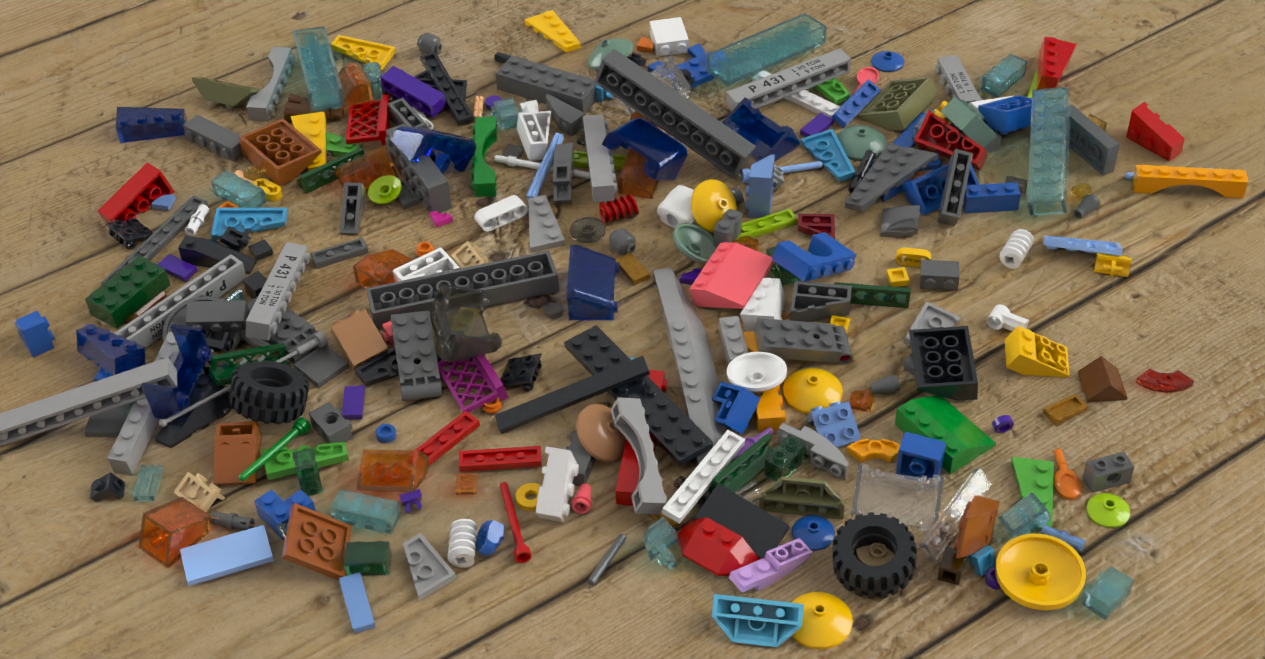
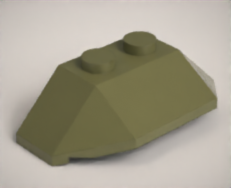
[192,77,259,108]
[759,477,845,520]

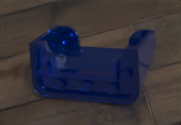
[722,98,800,162]
[602,118,687,180]
[390,126,476,172]
[567,245,620,320]

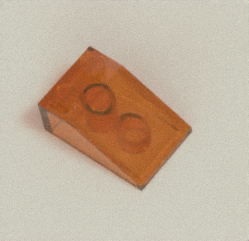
[353,249,413,288]

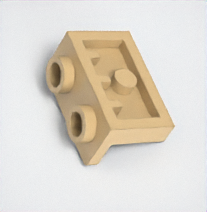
[451,241,490,268]
[174,472,225,515]

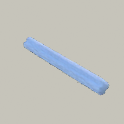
[526,133,564,199]

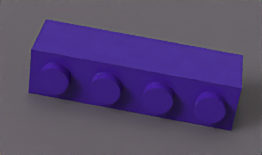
[380,66,446,118]

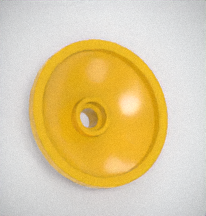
[691,179,737,233]
[783,368,843,414]
[791,592,853,650]

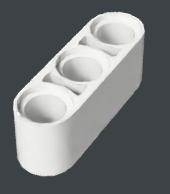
[474,195,528,232]

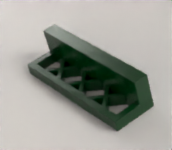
[297,147,366,194]
[834,282,911,309]
[209,343,289,386]
[708,433,779,494]

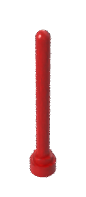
[500,482,532,563]

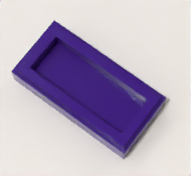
[800,113,834,137]
[157,254,198,282]
[342,385,365,420]

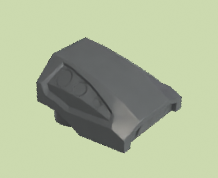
[880,205,920,238]

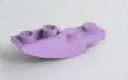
[729,538,813,593]

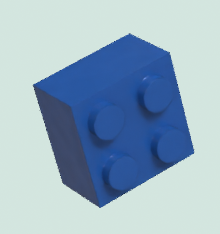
[895,432,946,487]

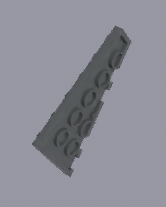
[845,144,938,212]

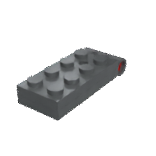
[1050,100,1120,176]
[247,297,319,364]
[391,310,442,401]
[754,318,853,365]

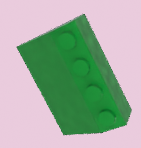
[895,395,996,474]

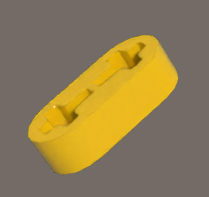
[253,178,282,201]
[895,247,931,268]

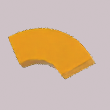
[846,438,900,463]

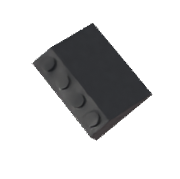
[909,326,978,401]

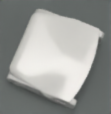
[657,185,702,229]

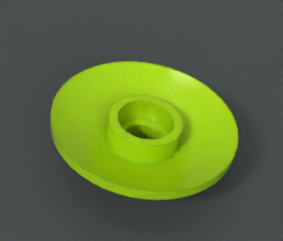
[368,175,402,204]
[1087,493,1130,528]

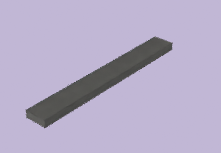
[101,196,208,285]

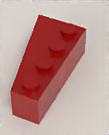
[914,110,988,171]
[98,162,175,223]

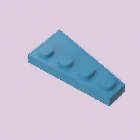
[800,129,856,182]
[211,208,288,240]

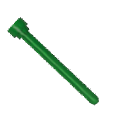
[239,417,311,481]

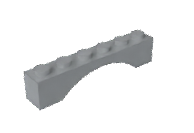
[246,47,295,121]
[611,397,667,514]

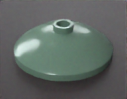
[587,38,633,69]
[837,125,887,161]
[673,223,717,265]

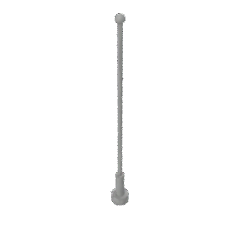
[159,331,328,427]

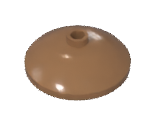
[576,404,626,462]

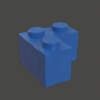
[14,310,55,358]
[712,382,761,434]
[254,489,316,540]

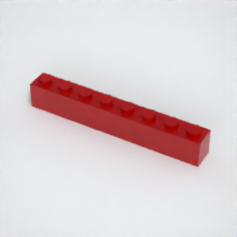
[615,370,668,506]

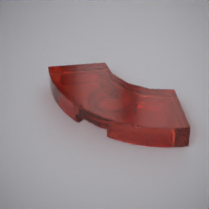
[1136,369,1194,393]

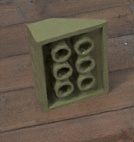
[857,77,938,131]

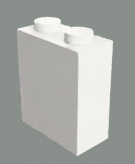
[650,17,689,57]

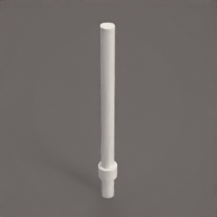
[494,155,590,179]

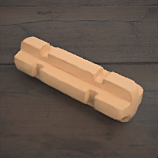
[473,96,484,121]

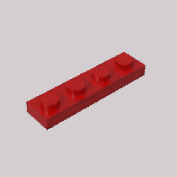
[406,411,480,472]
[459,446,542,472]

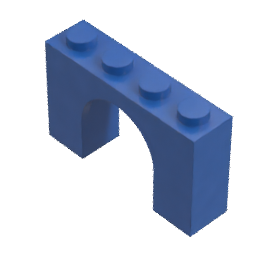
[772,232,857,282]

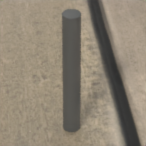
[587,534,627,586]

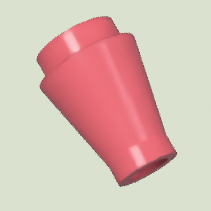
[571,484,592,514]

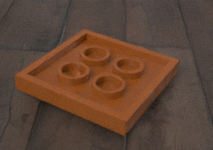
[282,503,352,580]

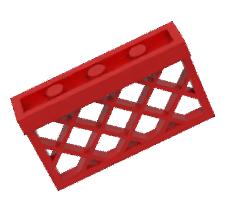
[346,94,390,145]

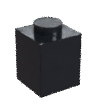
[243,271,267,299]

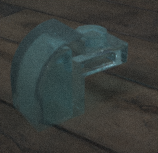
[644,517,679,570]

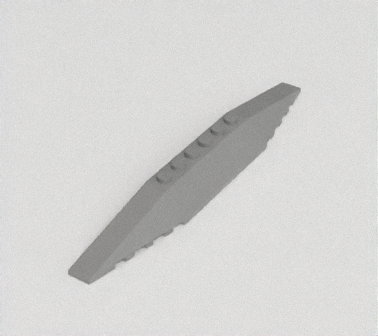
[653,268,727,500]

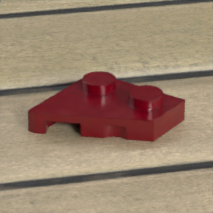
[798,213,835,239]

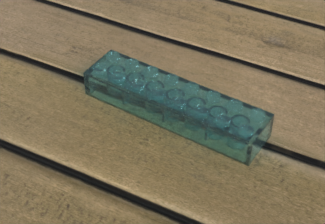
[706,13,827,85]
[293,26,345,111]
[1027,87,1071,216]

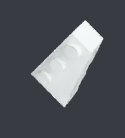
[517,111,551,161]
[393,247,460,282]
[740,278,785,332]
[536,446,579,522]

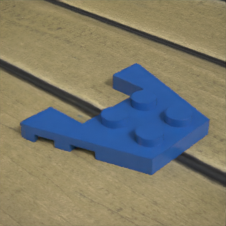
[648,43,715,89]

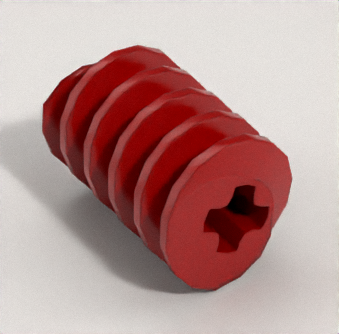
[599,194,639,224]

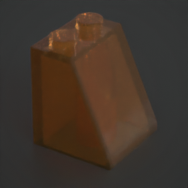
[139,497,211,568]

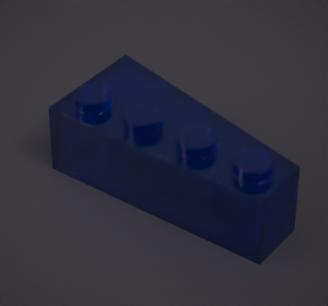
[116,107,188,143]
[76,324,146,376]

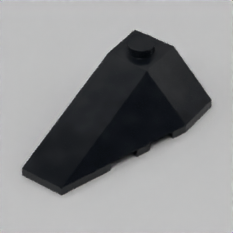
[178,236,257,274]
[155,373,232,448]

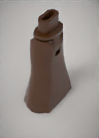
[284,93,344,122]

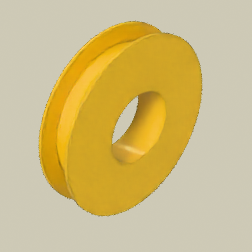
[516,483,542,511]

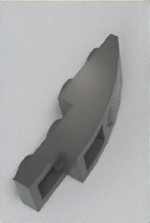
[553,143,574,204]

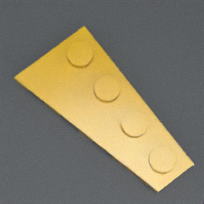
[524,10,581,53]
[331,35,396,71]
[291,111,326,171]

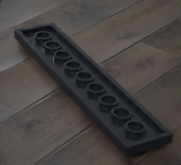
[564,325,713,466]

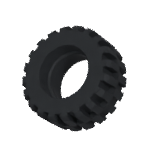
[229,360,309,424]
[832,512,917,599]

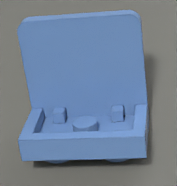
[806,401,860,447]

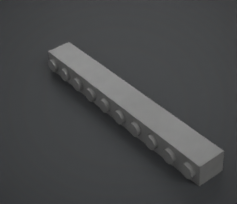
[0,357,177,446]

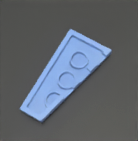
[1043,235,1123,256]

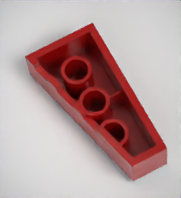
[1036,36,1077,94]

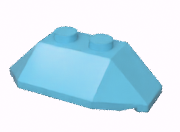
[712,594,804,647]

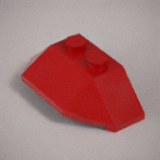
[677,517,760,576]

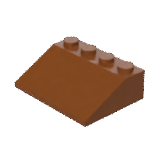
[239,118,322,186]

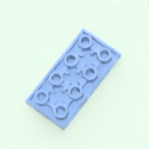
[180,525,274,586]

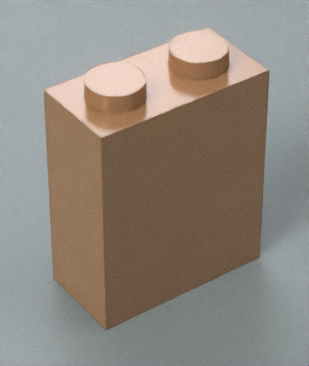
[331,309,388,371]

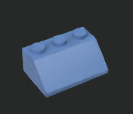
[745,155,775,218]

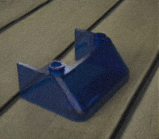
[141,324,211,419]

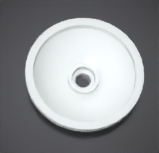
[727,352,787,392]

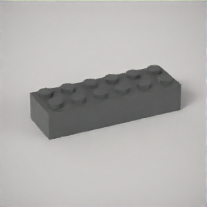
[495,56,597,113]
[385,123,452,213]

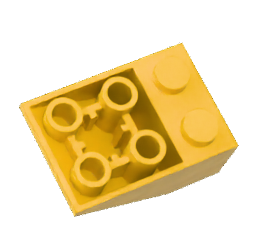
[1005,326,1070,378]

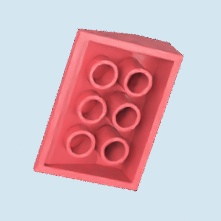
[689,242,775,309]

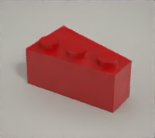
[1126,101,1185,161]

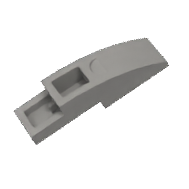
[778,423,849,480]

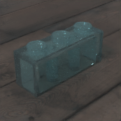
[981,54,1027,98]
[211,170,266,208]
[330,490,401,534]

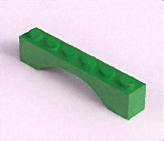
[471,117,497,197]

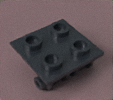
[105,218,153,249]
[500,353,542,392]

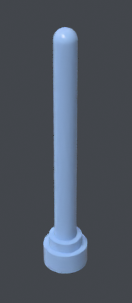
[740,161,823,183]

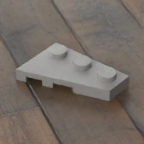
[903,301,961,346]
[403,533,456,601]

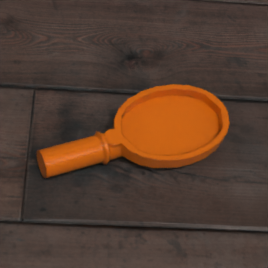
[1053,449,1082,500]

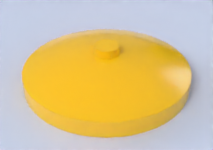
[995,534,1086,610]

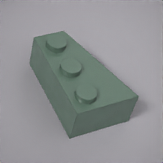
[940,97,997,148]

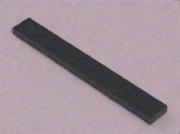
[495,356,650,434]

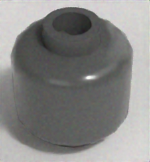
[417,32,442,54]
[609,228,636,255]

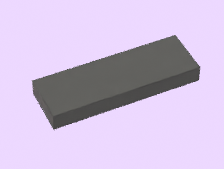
[310,237,368,269]

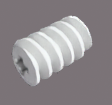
[999,229,1034,269]
[447,519,477,568]

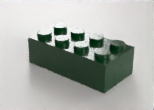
[85,256,170,329]

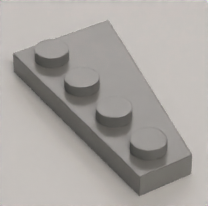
[528,195,565,253]

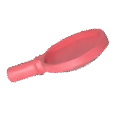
[852,67,879,95]

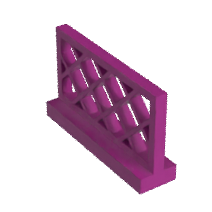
[438,339,509,413]

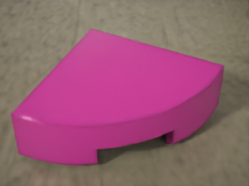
[429,211,453,227]

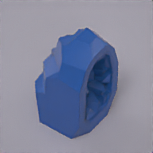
[476,520,505,557]

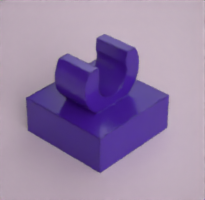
[399,489,422,514]

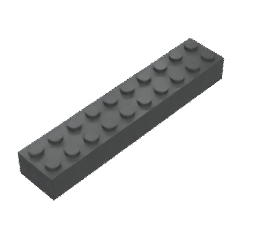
[594,49,756,179]
[366,250,559,329]

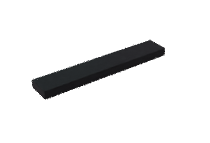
[420,52,474,126]

